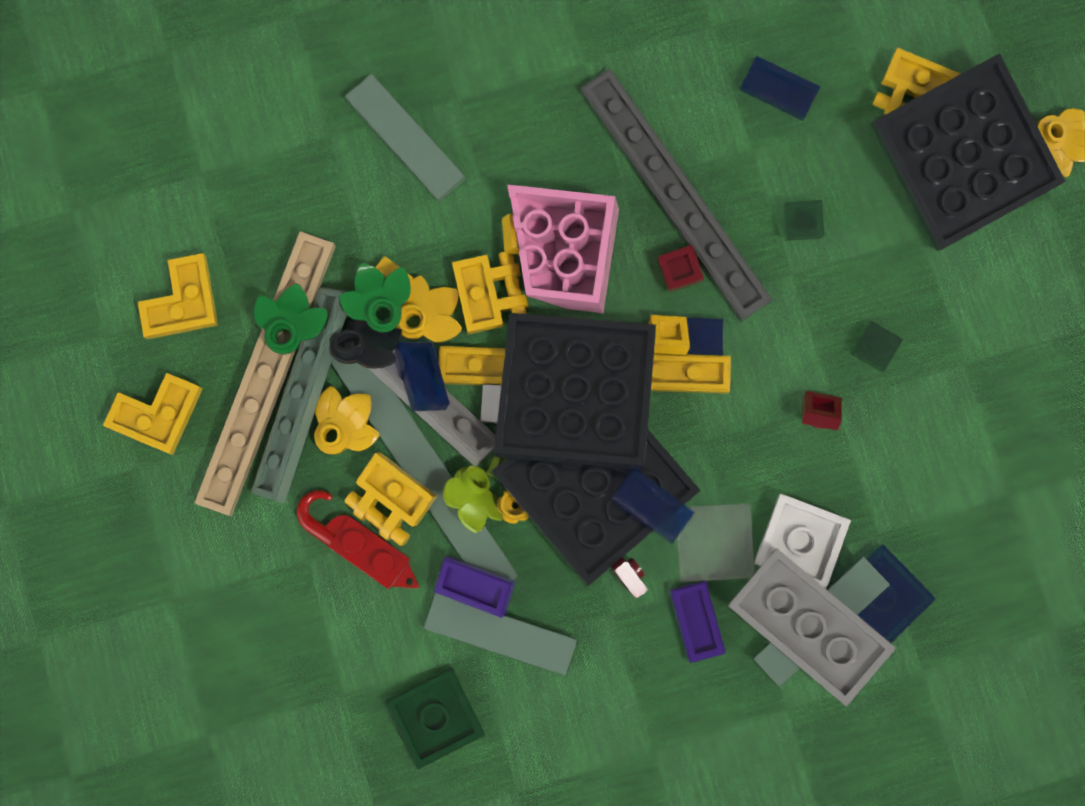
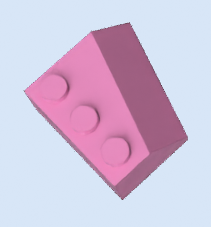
[508,185,619,313]

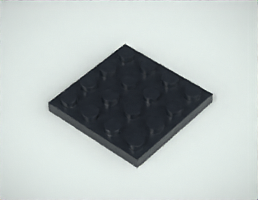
[870,53,1066,251]
[494,313,656,470]
[491,430,701,587]

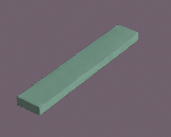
[251,287,347,504]

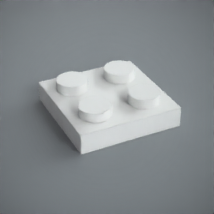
[753,494,851,589]

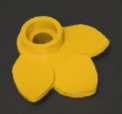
[1036,108,1085,177]
[396,275,462,343]
[314,386,380,455]

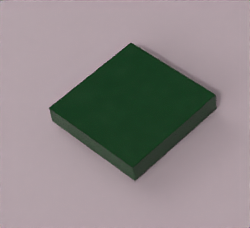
[385,667,486,770]

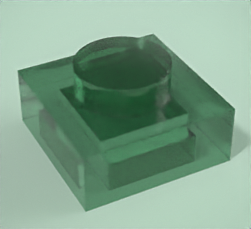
[784,200,825,241]
[851,321,903,372]

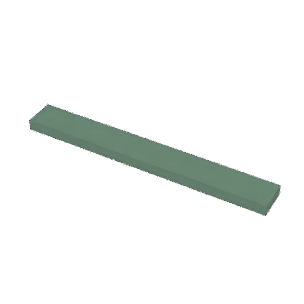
[331,357,519,580]

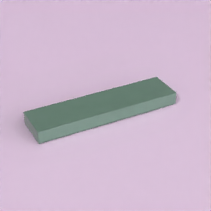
[345,74,466,202]
[753,556,890,687]
[424,593,577,676]

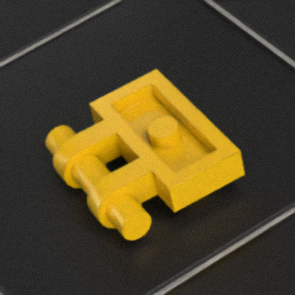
[872,47,961,115]
[452,252,529,335]
[344,452,438,547]

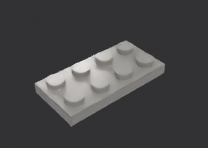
[728,548,896,707]

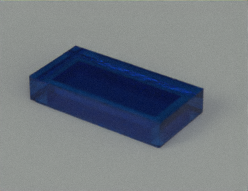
[740,56,821,121]
[395,342,450,412]
[611,469,695,544]

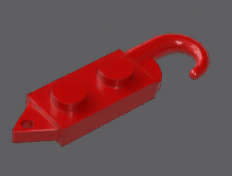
[297,490,420,590]

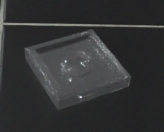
[675,504,755,582]

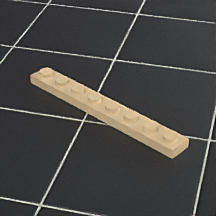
[195,231,336,517]

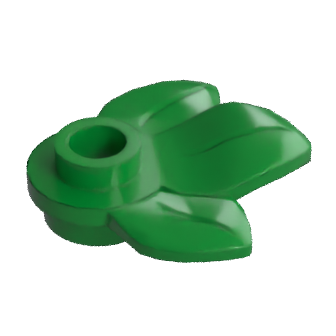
[339,263,411,332]
[254,284,328,355]

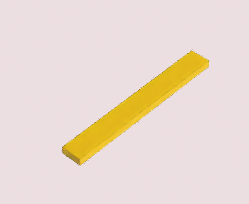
[438,346,731,394]

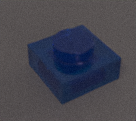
[687,318,724,356]

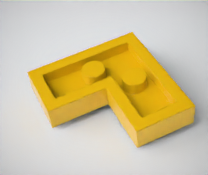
[138,253,218,340]
[103,373,203,455]

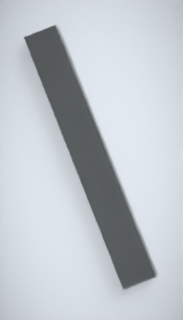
[581,69,773,322]

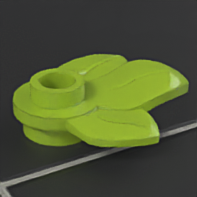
[443,465,503,533]

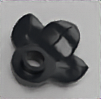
[331,319,402,369]

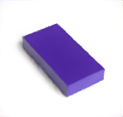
[434,556,516,618]
[669,581,726,663]

